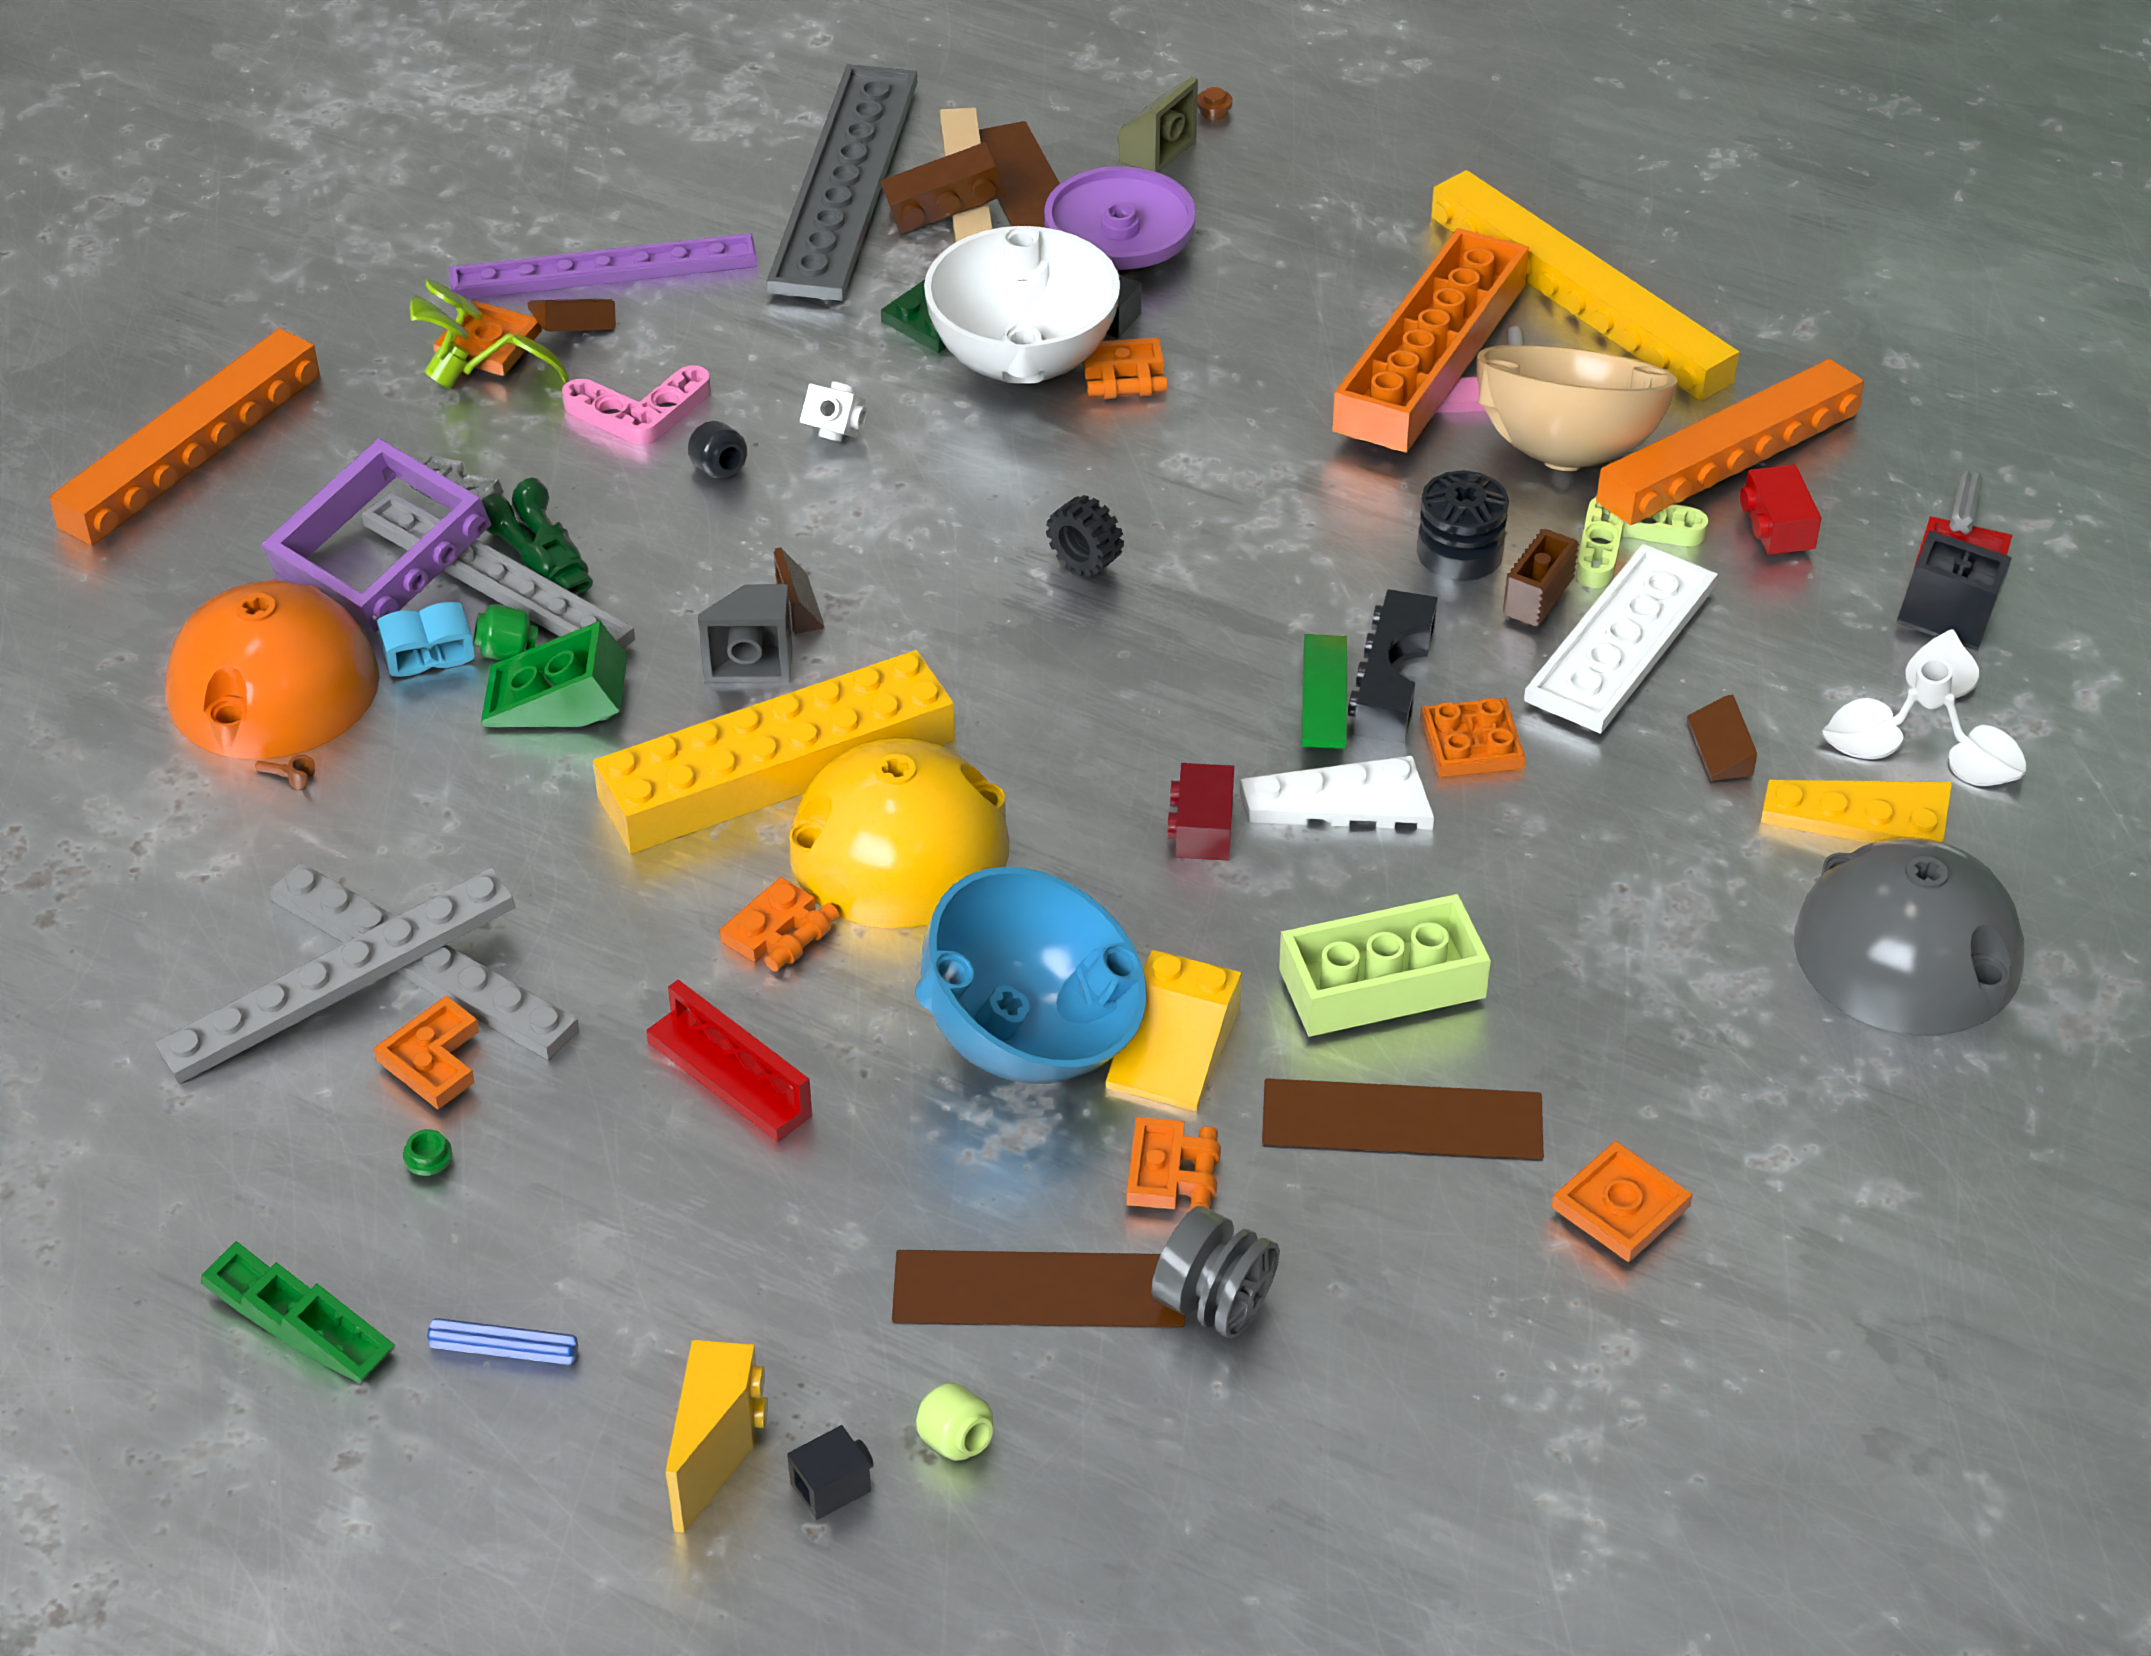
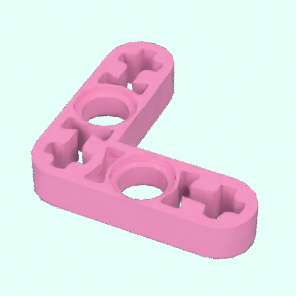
[562,365,711,445]

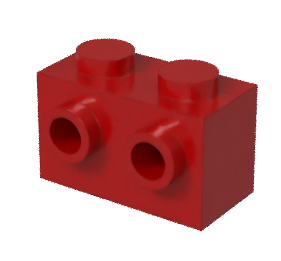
[1740,464,1822,555]

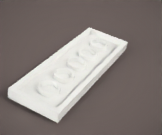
[1524,544,1718,734]

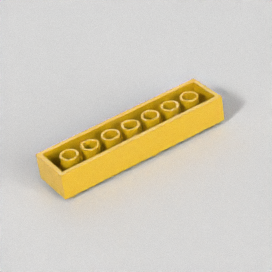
[593,650,955,854]

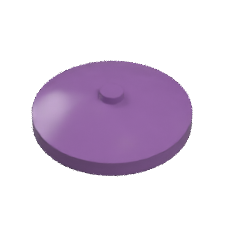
[1044,166,1196,270]

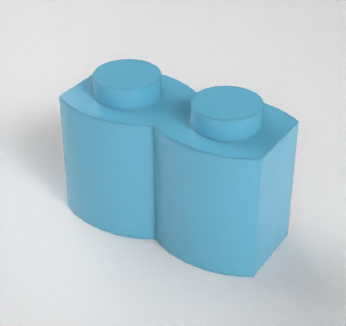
[377,602,475,677]

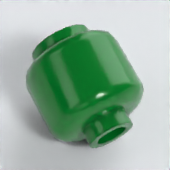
[473,604,538,661]

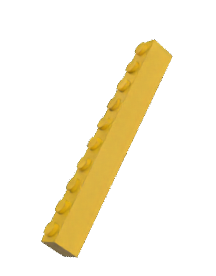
[1431,170,1739,401]

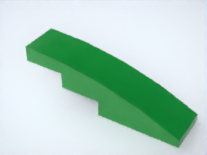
[1301,634,1347,749]
[201,1241,395,1384]

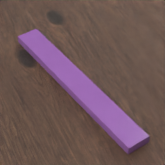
[449,233,758,299]

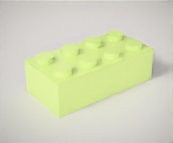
[1279,894,1491,1037]

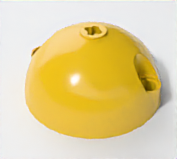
[789,738,1009,928]

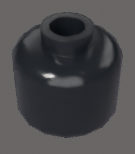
[688,421,748,479]

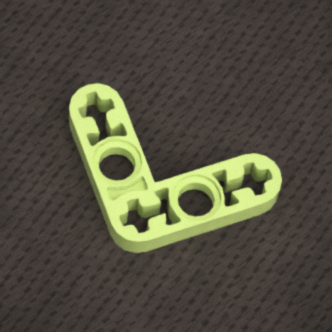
[1576,496,1708,588]

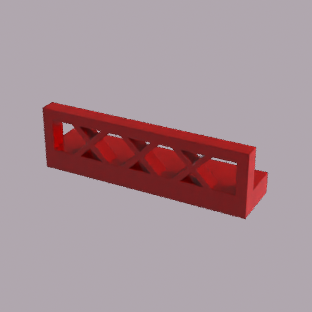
[646,979,813,1143]

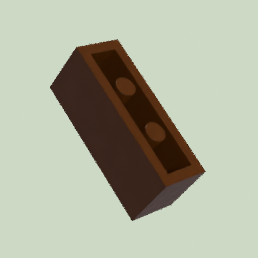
[880,142,1006,234]

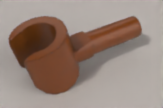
[255,755,315,790]

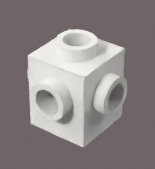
[800,381,867,442]

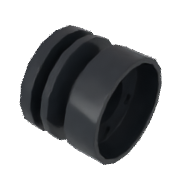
[1417,470,1509,581]

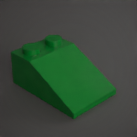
[481,620,627,727]

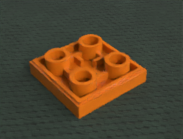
[1420,698,1526,778]

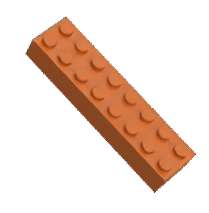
[1332,228,1529,453]

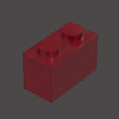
[1167,763,1235,861]

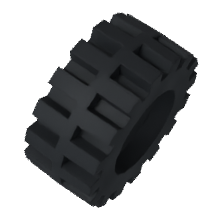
[1046,495,1124,576]

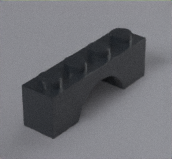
[1348,589,1438,743]

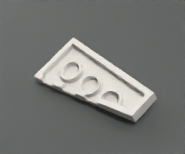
[1239,756,1434,830]

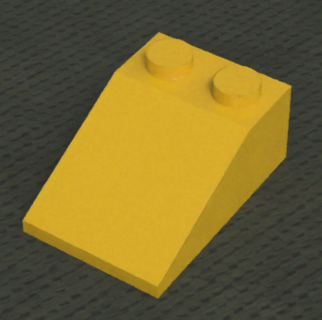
[1106,949,1242,1112]
[665,1340,768,1533]

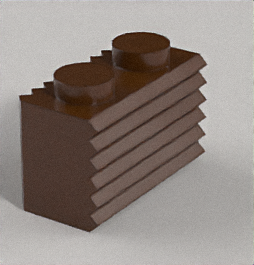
[1503,529,1580,626]

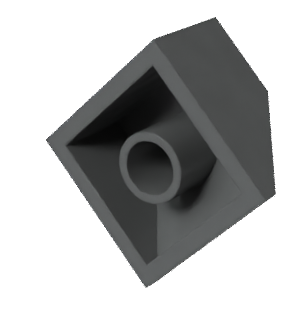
[698,584,792,683]

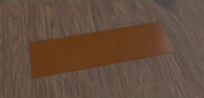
[979,121,1060,228]
[1262,1078,1544,1159]
[892,1250,1185,1327]

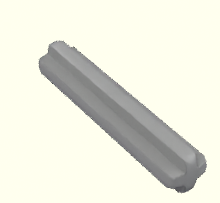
[1949,471,1983,535]

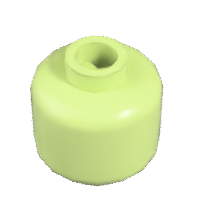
[916,1383,993,1461]

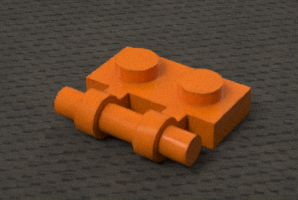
[1082,337,1167,400]
[719,877,839,972]
[1126,1117,1221,1210]

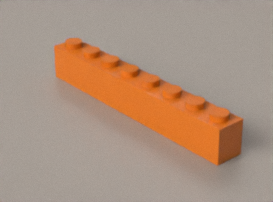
[49,328,320,546]
[1596,358,1864,526]

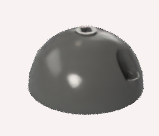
[1794,837,2024,1036]

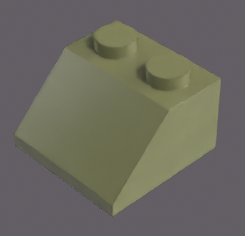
[1117,77,1198,173]

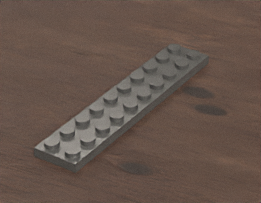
[767,64,918,301]

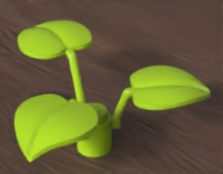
[410,279,569,389]

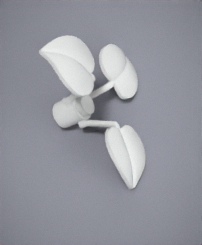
[1822,629,2026,786]

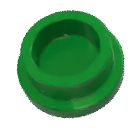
[403,1129,453,1176]

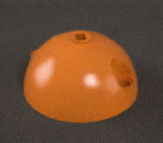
[165,579,380,759]

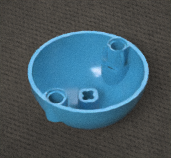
[915,867,1146,1084]

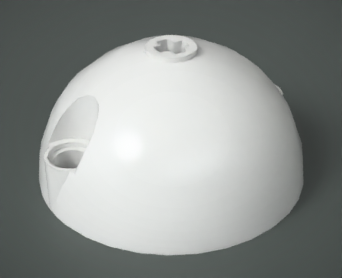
[924,226,1120,383]

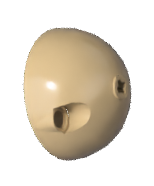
[1477,345,1678,471]

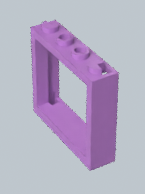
[261,438,492,634]

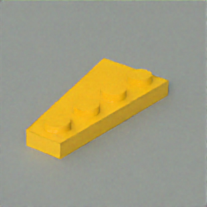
[1761,780,1952,843]

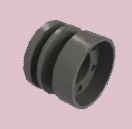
[1151,1206,1280,1339]

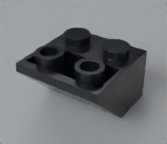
[1896,530,2012,651]

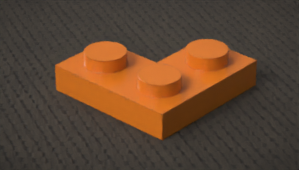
[373,996,479,1110]

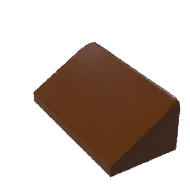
[527,299,616,332]
[773,547,824,634]
[1686,695,1757,781]

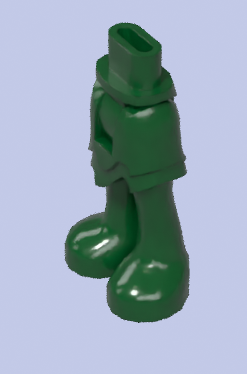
[481,477,593,595]

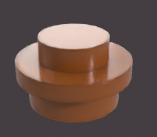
[1197,87,1233,120]

